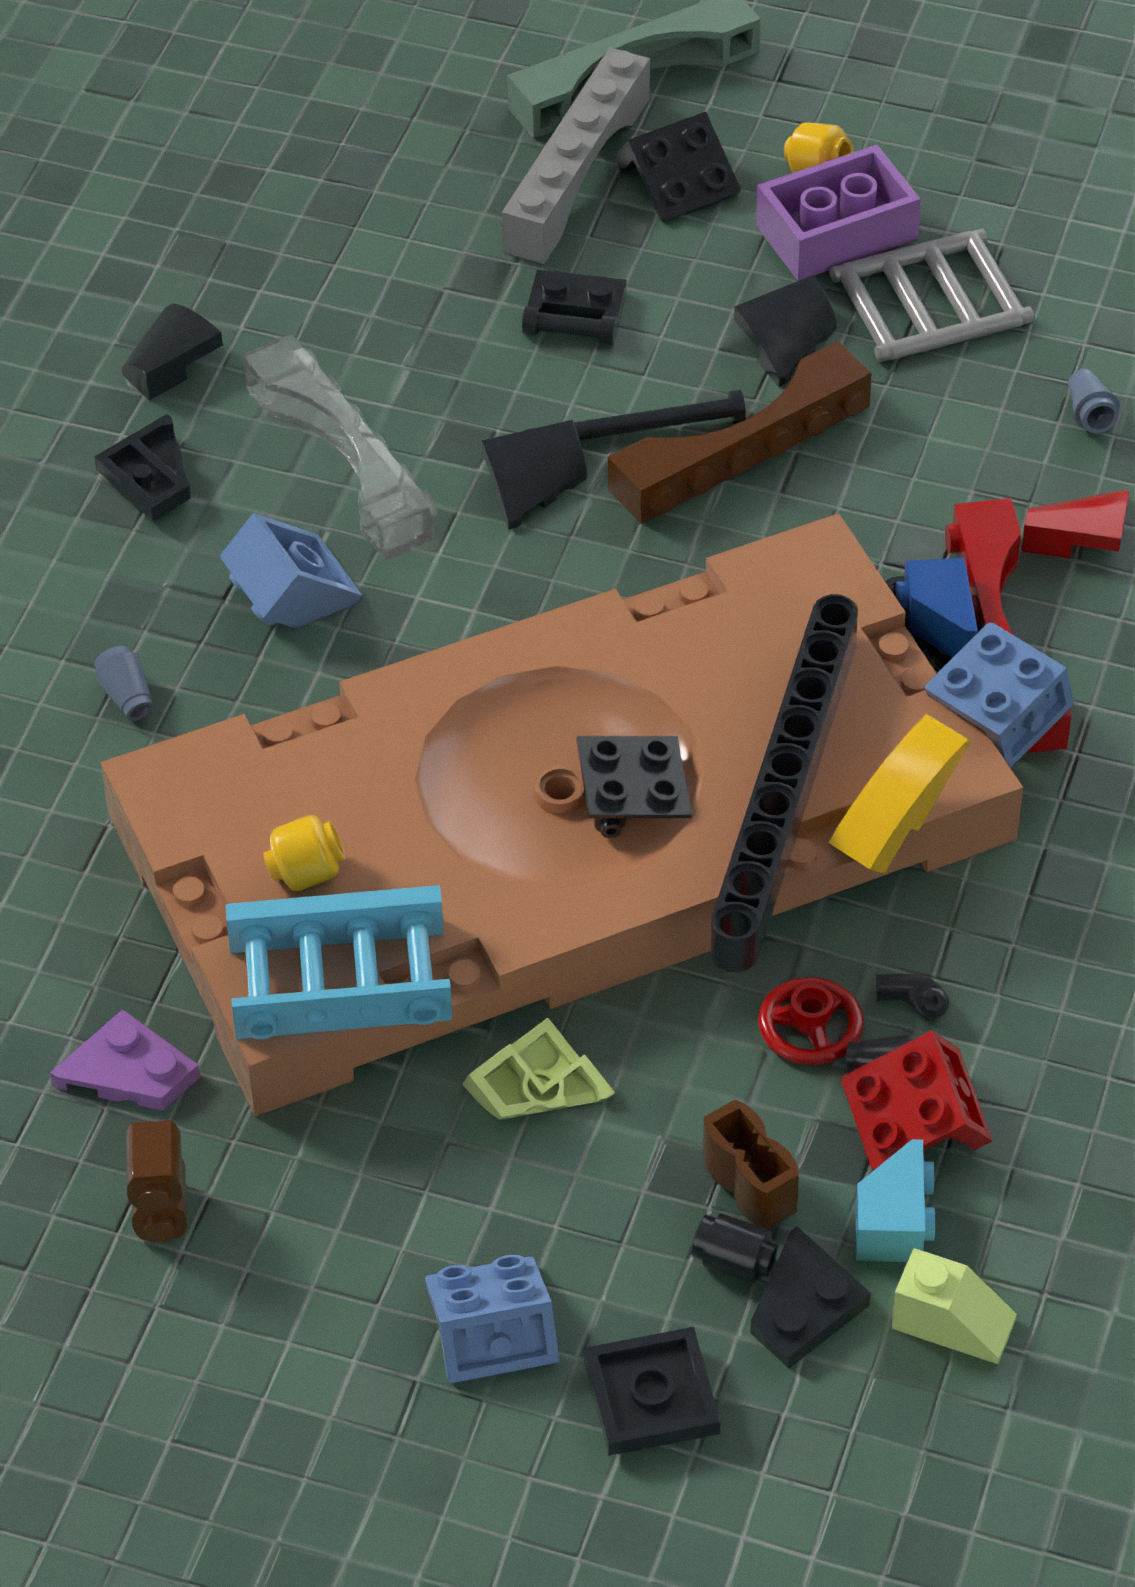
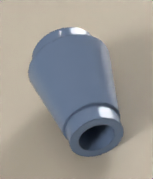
[1068,369,1120,433]
[94,645,154,721]

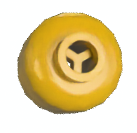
[784,122,853,173]
[263,815,346,891]

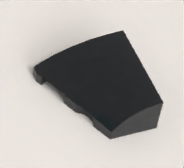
[734,275,837,387]
[121,303,223,400]
[482,420,587,530]

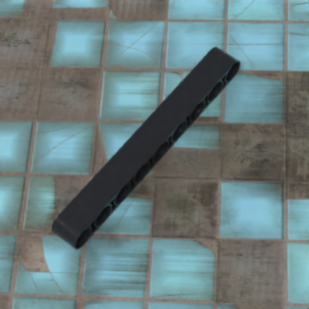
[711,594,858,973]

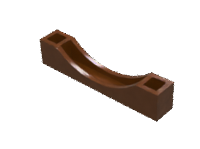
[608,341,872,524]

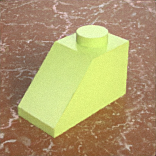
[892,1248,1017,1364]

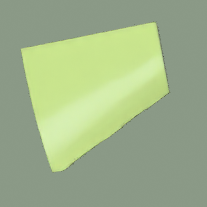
[462,1018,615,1120]

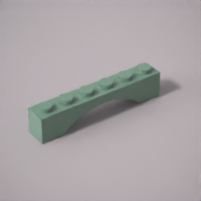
[507,0,761,139]

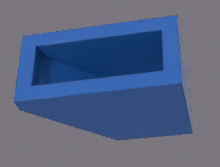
[895,558,978,658]

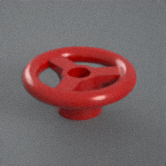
[758,977,864,1065]

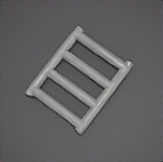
[829,228,1035,362]

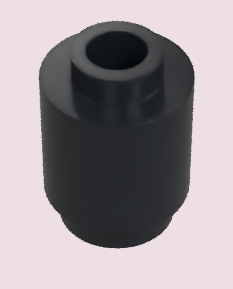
[691,1213,778,1283]

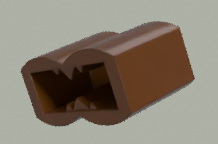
[703,1100,799,1229]
[126,1120,187,1242]

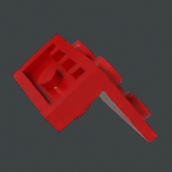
[841,1030,993,1170]

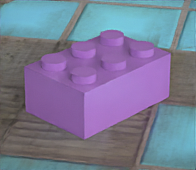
[756,145,921,281]

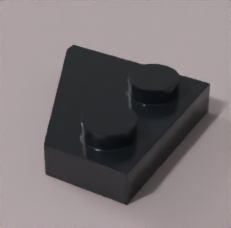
[94,414,191,521]
[750,1226,871,1369]

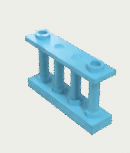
[225,885,452,1039]

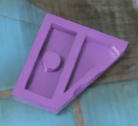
[50,1009,200,1110]

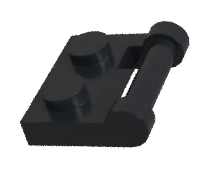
[522,269,627,344]

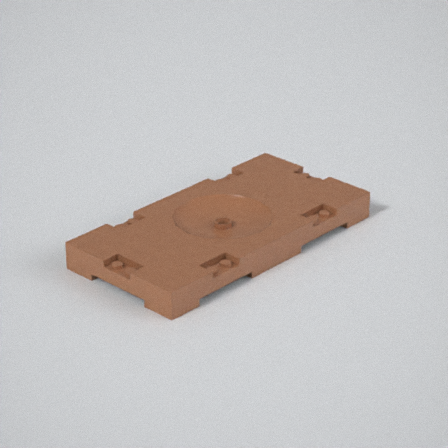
[100,513,1023,1116]

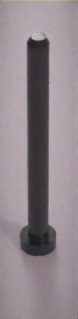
[524,389,746,440]

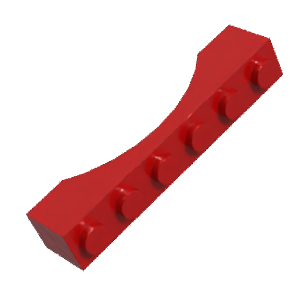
[945,498,1071,753]

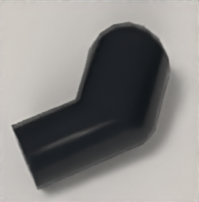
[876,974,949,1019]

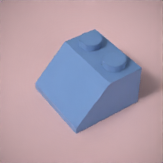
[219,513,363,629]

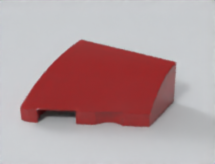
[1022,490,1130,558]

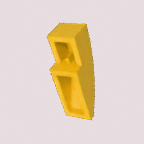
[828,714,971,874]

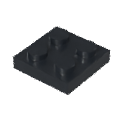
[584,1327,721,1456]

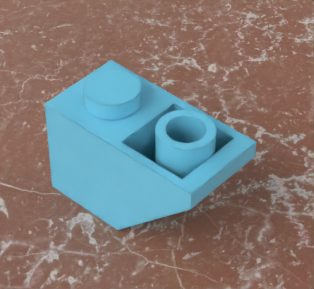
[855,1139,935,1262]

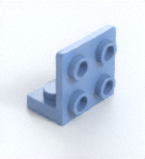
[925,623,1074,768]
[425,1255,560,1384]

